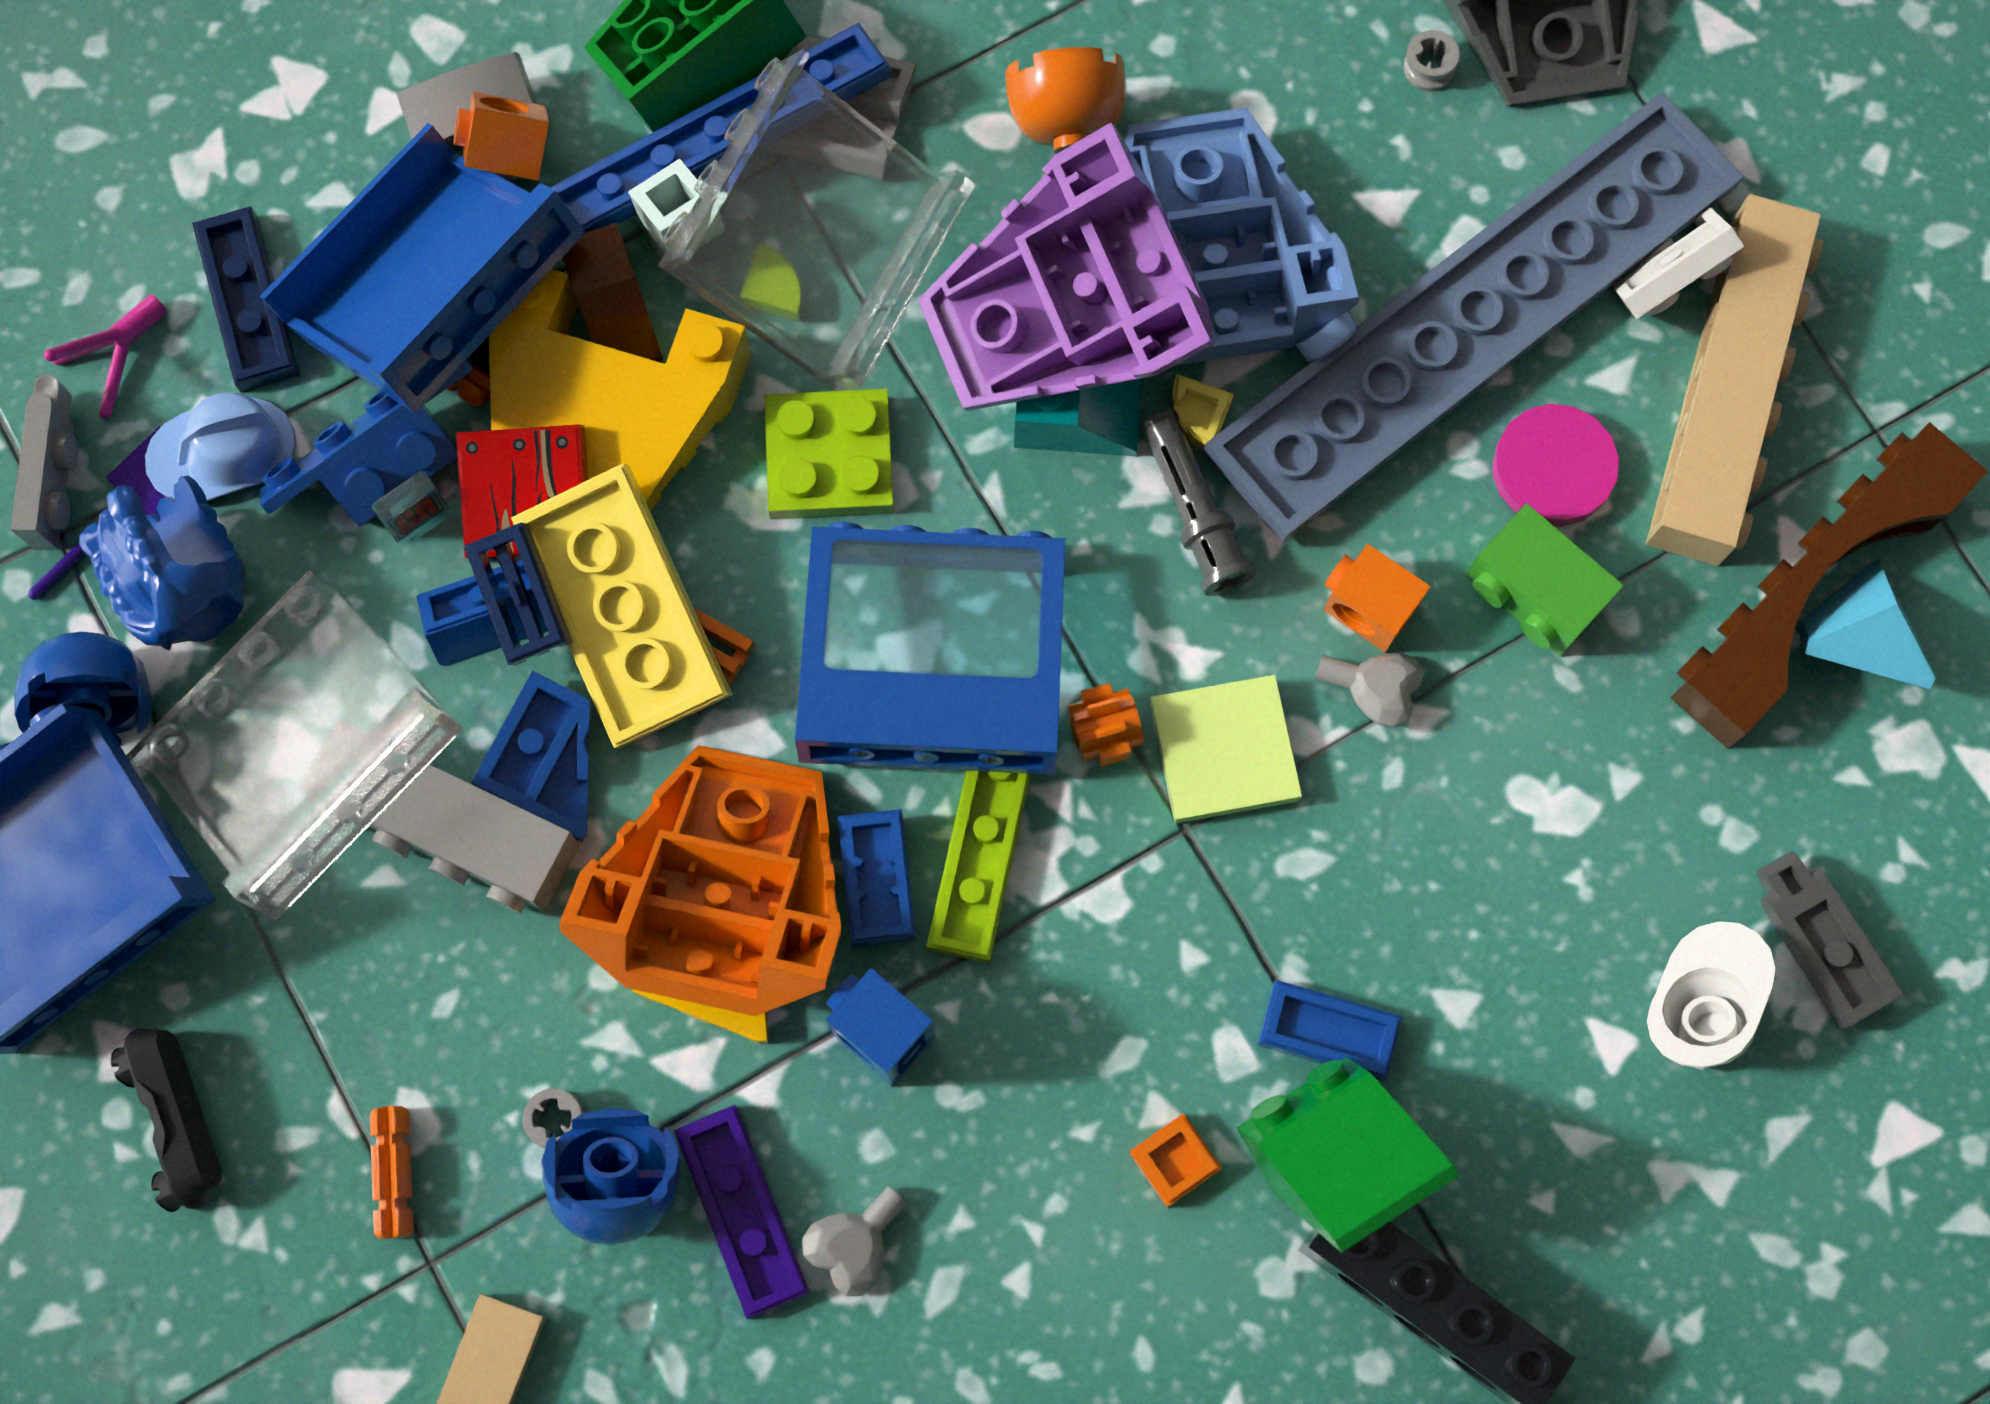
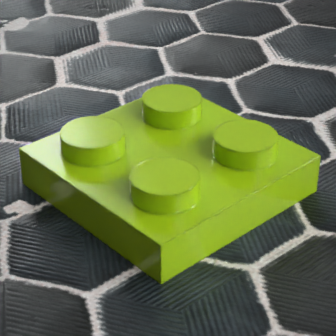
[764,389,894,519]

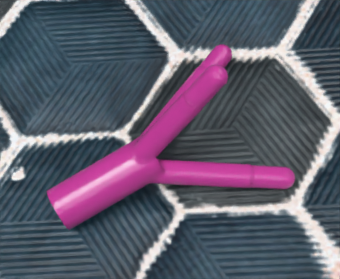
[44,294,168,418]

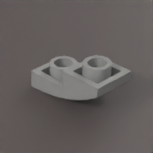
[396,52,537,144]

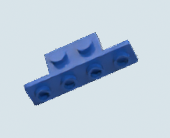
[260,356,473,527]

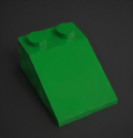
[1236,1057,1459,1253]

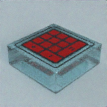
[371,471,449,543]

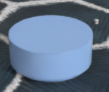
[1295,311,1357,362]

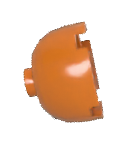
[1005,47,1127,154]

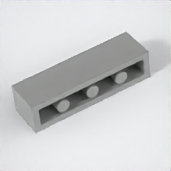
[302,721,580,914]

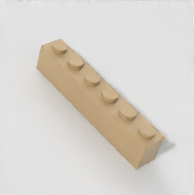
[1645,194,1823,567]

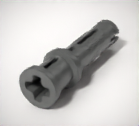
[1140,410,1257,596]

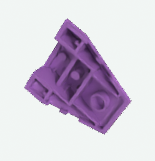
[918,122,1214,411]

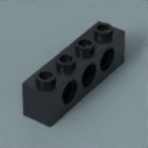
[1299,1222,1576,1404]

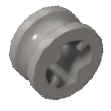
[1403,30,1460,92]
[522,1088,585,1148]

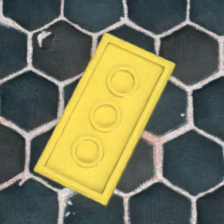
[511,463,733,748]

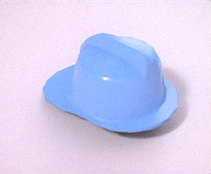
[145,392,295,501]

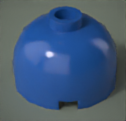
[14,631,153,745]
[541,1108,680,1245]

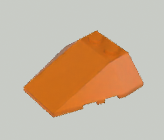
[559,745,841,1016]

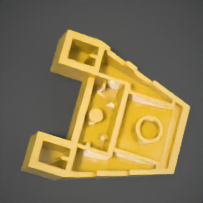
[489,269,751,512]

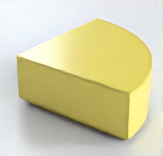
[1171,373,1234,452]

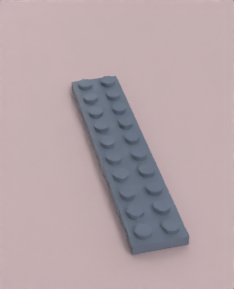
[1204,91,1745,544]

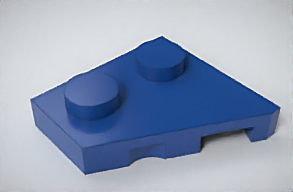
[471,670,590,843]

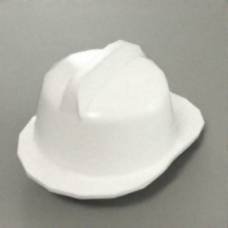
[1647,921,1776,1071]

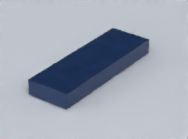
[192,206,300,393]

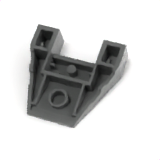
[1443,0,1639,106]

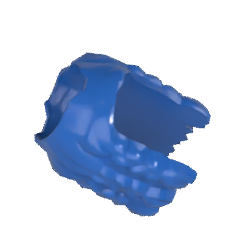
[79,475,246,651]

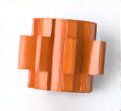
[1066,682,1144,767]

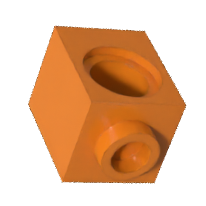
[453,91,549,181]
[1323,543,1431,653]

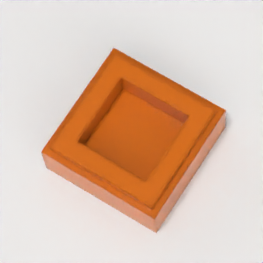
[1128,1113,1222,1208]

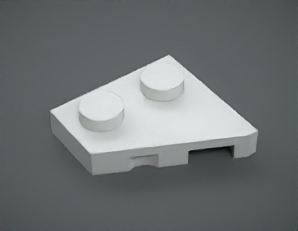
[1612,207,1744,320]

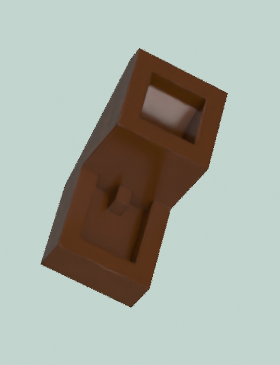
[563,223,663,362]

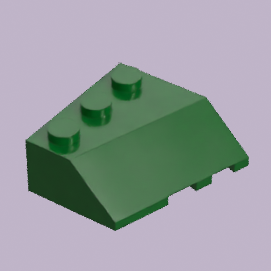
[583,0,807,133]

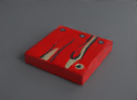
[456,424,588,558]

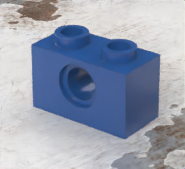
[826,968,935,1087]

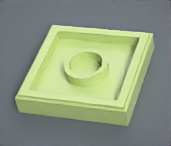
[1149,675,1302,824]

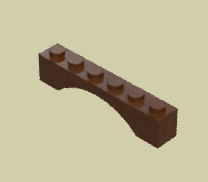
[1670,422,1988,749]

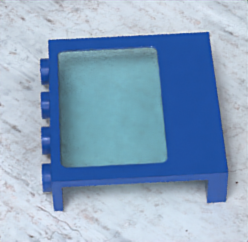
[795,522,1066,775]

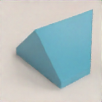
[1798,559,1936,690]

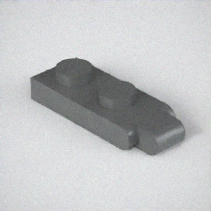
[1757,851,1904,1030]

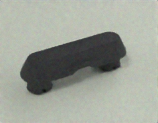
[111,1028,222,1212]

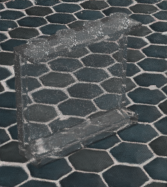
[658,49,976,391]
[126,570,464,921]

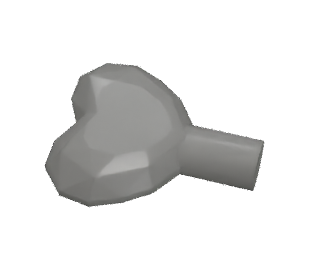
[1315,653,1424,728]
[802,1186,907,1296]

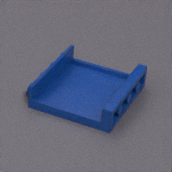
[260,123,586,414]
[0,703,216,1054]

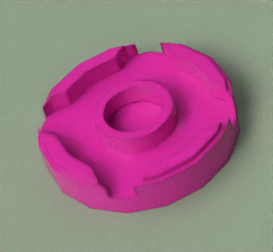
[1492,404,1619,527]

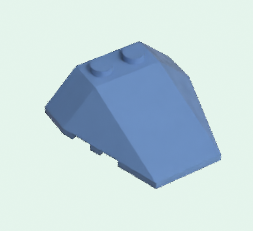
[1125,108,1359,366]

